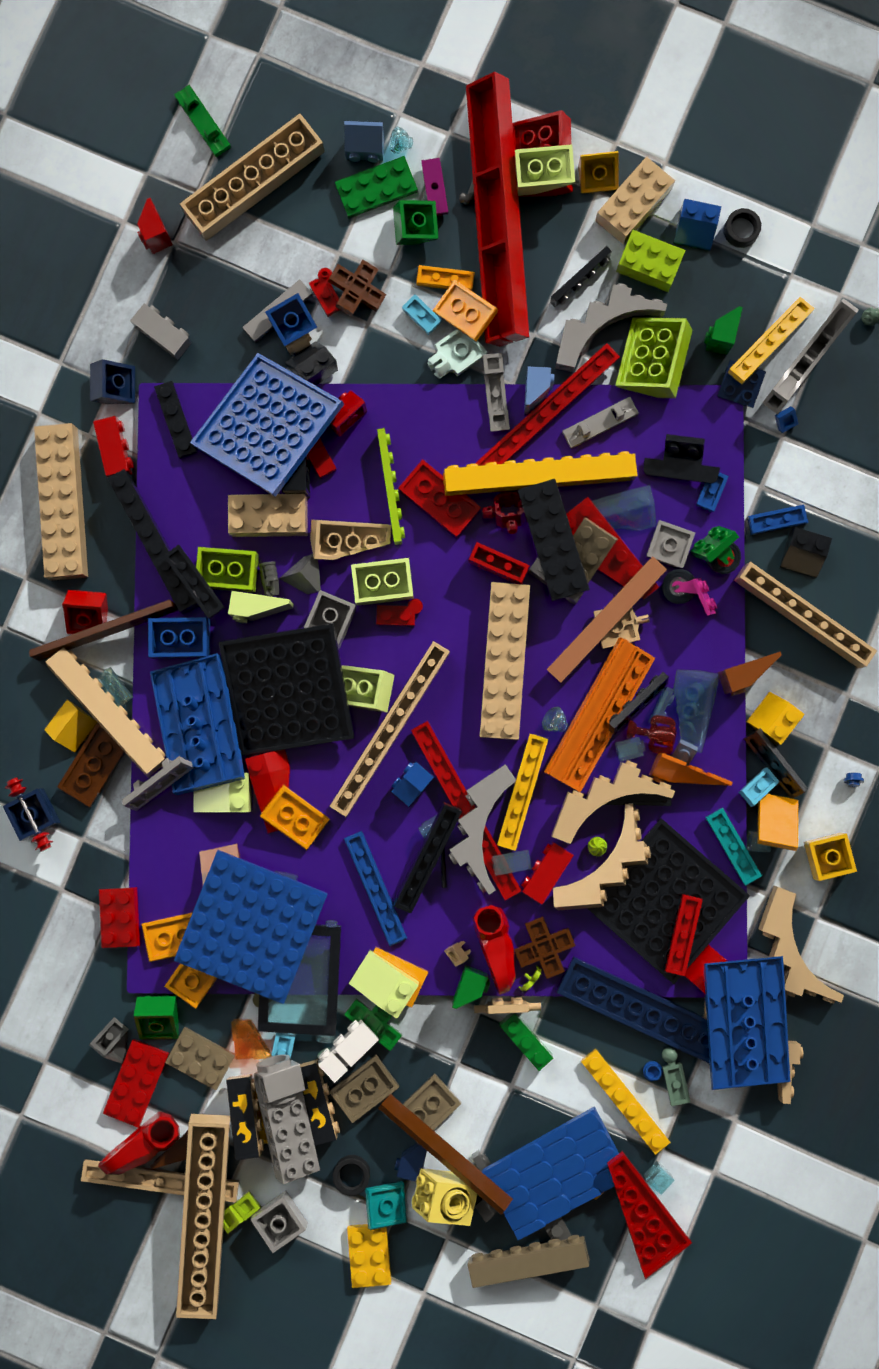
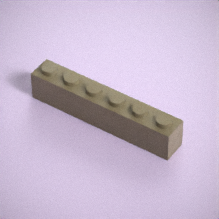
[467,1235,590,1288]

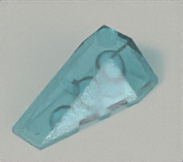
[573,485,656,531]
[673,670,720,753]

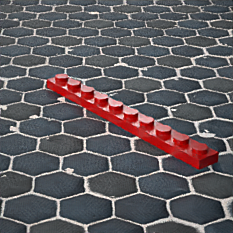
[475,343,620,466]
[411,721,522,900]

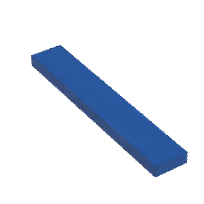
[344,831,407,946]

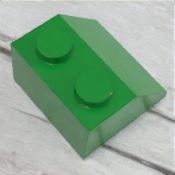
[393,200,438,245]
[703,306,743,355]
[452,965,490,1009]
[134,996,179,1039]

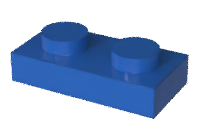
[696,472,729,512]

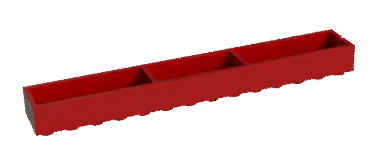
[466,72,529,347]

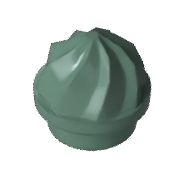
[861,307,879,326]

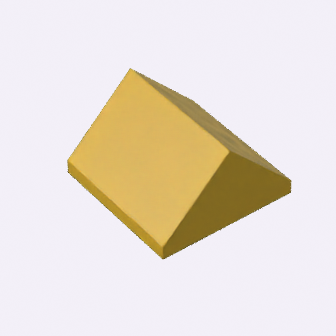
[578,151,619,193]
[44,699,97,752]

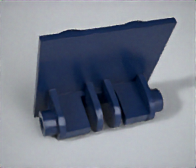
[717,359,766,408]

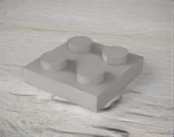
[646,520,695,569]

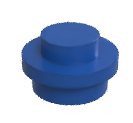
[844,773,864,787]
[643,1061,663,1081]

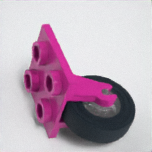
[662,569,717,616]

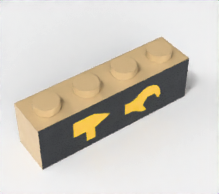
[300,1059,340,1146]
[226,1074,264,1161]

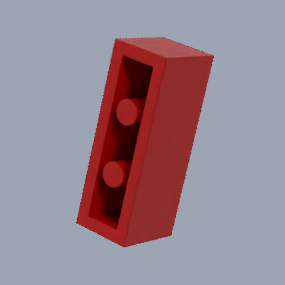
[93,416,133,477]
[468,542,530,584]
[521,842,574,904]

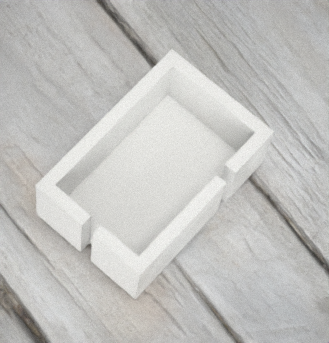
[318,1020,379,1083]

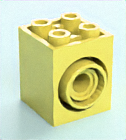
[412,1168,477,1226]

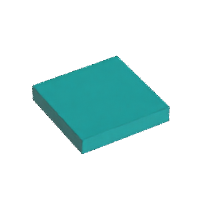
[365,1181,407,1230]

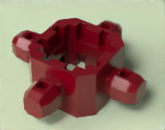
[482,491,525,534]

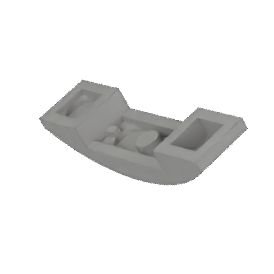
[483,353,510,432]

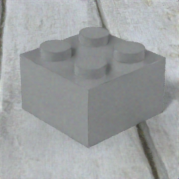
[251,1191,308,1253]

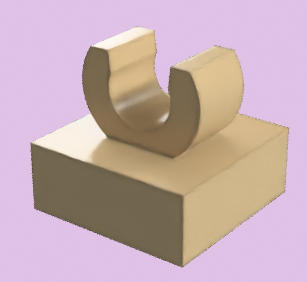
[444,941,471,967]

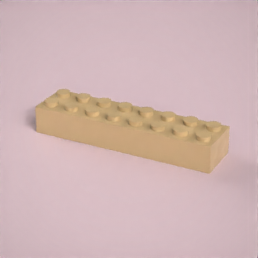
[180,114,325,241]
[34,423,88,581]
[479,582,530,740]

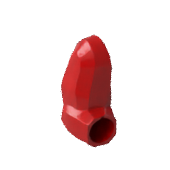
[473,905,516,995]
[98,1112,180,1175]

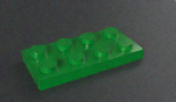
[335,156,418,219]

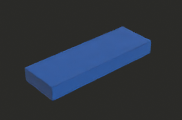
[747,504,808,535]

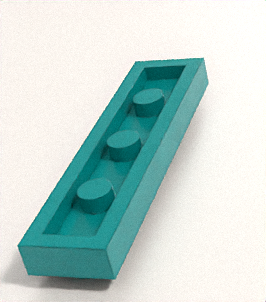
[705,808,762,886]

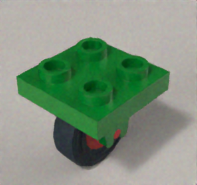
[690,526,741,574]

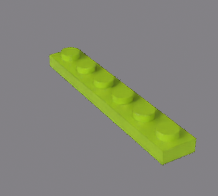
[377,428,405,545]

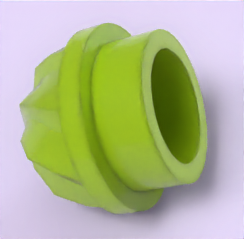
[588,837,607,856]

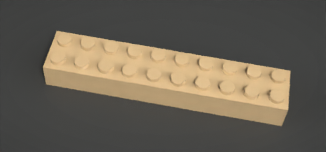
[176,1114,231,1319]

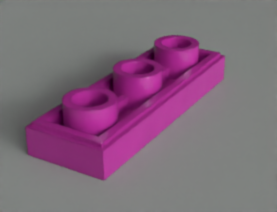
[421,158,448,216]

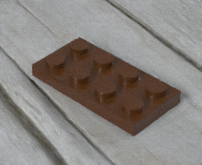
[57,722,125,807]

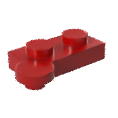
[309,268,340,317]
[376,599,423,626]

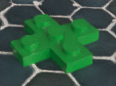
[344,998,402,1051]

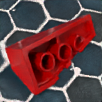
[245,749,290,833]

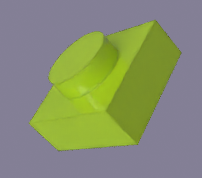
[233,1191,261,1221]
[223,1204,244,1234]

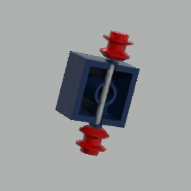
[3,778,61,852]

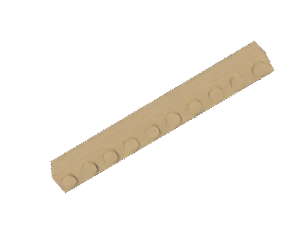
[330,641,450,817]

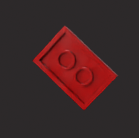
[99,887,140,948]

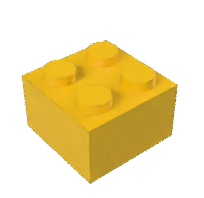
[804,833,857,881]

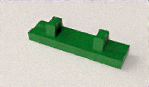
[174,84,231,157]

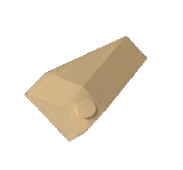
[310,520,391,560]

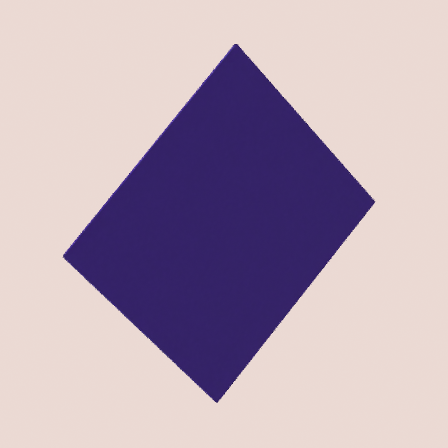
[127,383,747,998]

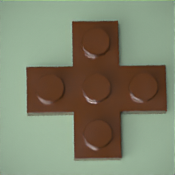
[328,260,386,317]
[514,916,576,979]

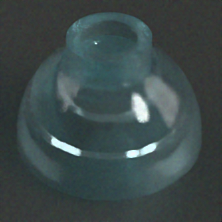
[390,126,413,154]
[542,707,568,732]

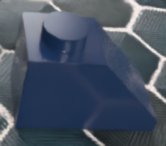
[394,1143,427,1181]

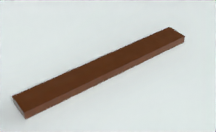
[29,600,179,661]
[378,1094,513,1215]

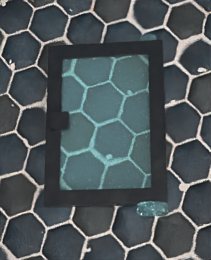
[258,920,341,1043]

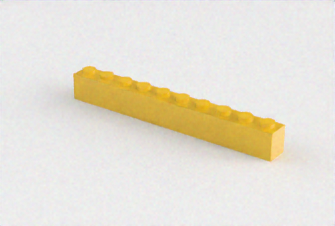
[443,451,638,496]

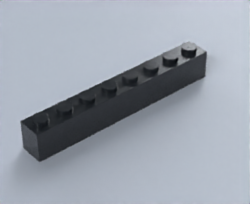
[108,469,199,615]

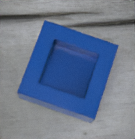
[775,406,799,433]

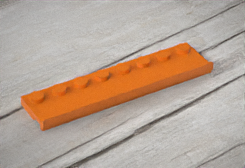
[544,637,655,792]

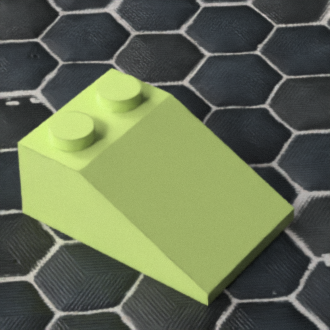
[515,145,575,196]
[228,591,294,623]
[342,665,395,713]
[194,773,252,812]
[349,950,419,1018]

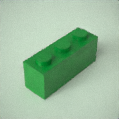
[499,1013,554,1071]

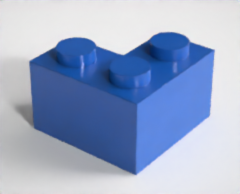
[391,762,434,807]

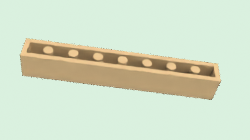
[734,562,877,668]
[46,647,166,778]

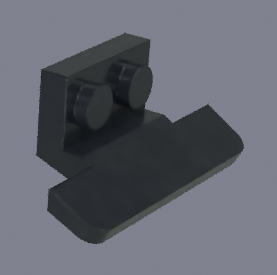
[644,434,720,484]

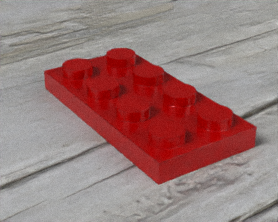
[398,459,481,538]
[103,1039,169,1128]

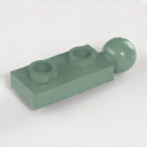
[662,1047,691,1106]

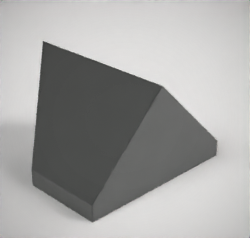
[279,554,321,594]
[89,1017,129,1064]

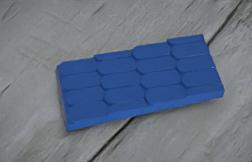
[150,653,245,795]
[704,956,791,1090]
[482,1106,619,1240]

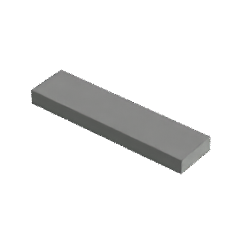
[243,279,312,343]

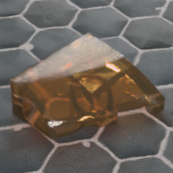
[231,1019,272,1060]

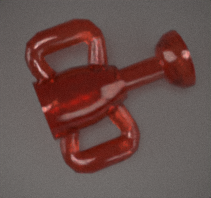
[627,715,677,755]

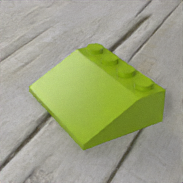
[616,318,692,398]

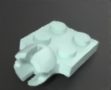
[428,329,488,378]

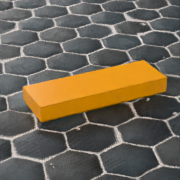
[416,265,475,291]

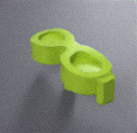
[518,965,542,992]

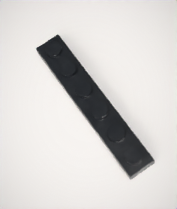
[393,802,462,913]

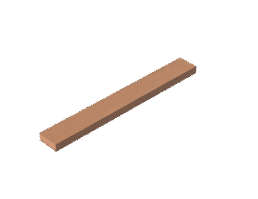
[546,556,667,683]

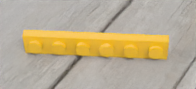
[728,297,815,384]
[497,734,548,851]
[581,1048,671,1155]

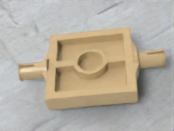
[593,607,650,649]
[474,997,541,1014]

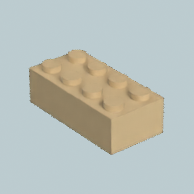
[595,156,675,245]
[228,494,308,537]

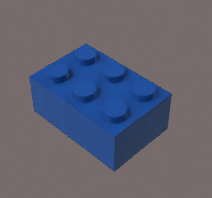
[148,617,210,659]

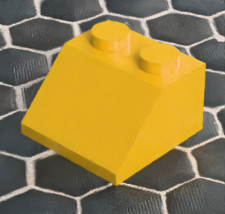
[746,692,805,745]

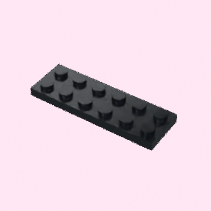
[517,478,590,602]

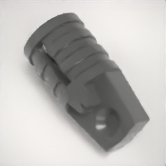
[259,561,279,597]

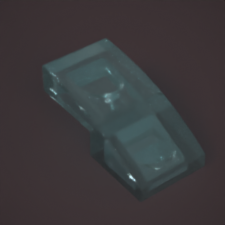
[491,850,532,876]

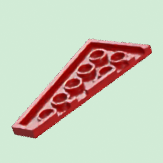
[566,497,659,599]
[607,1151,692,1279]

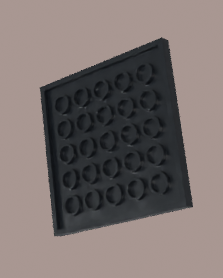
[219,623,354,756]
[587,818,750,984]

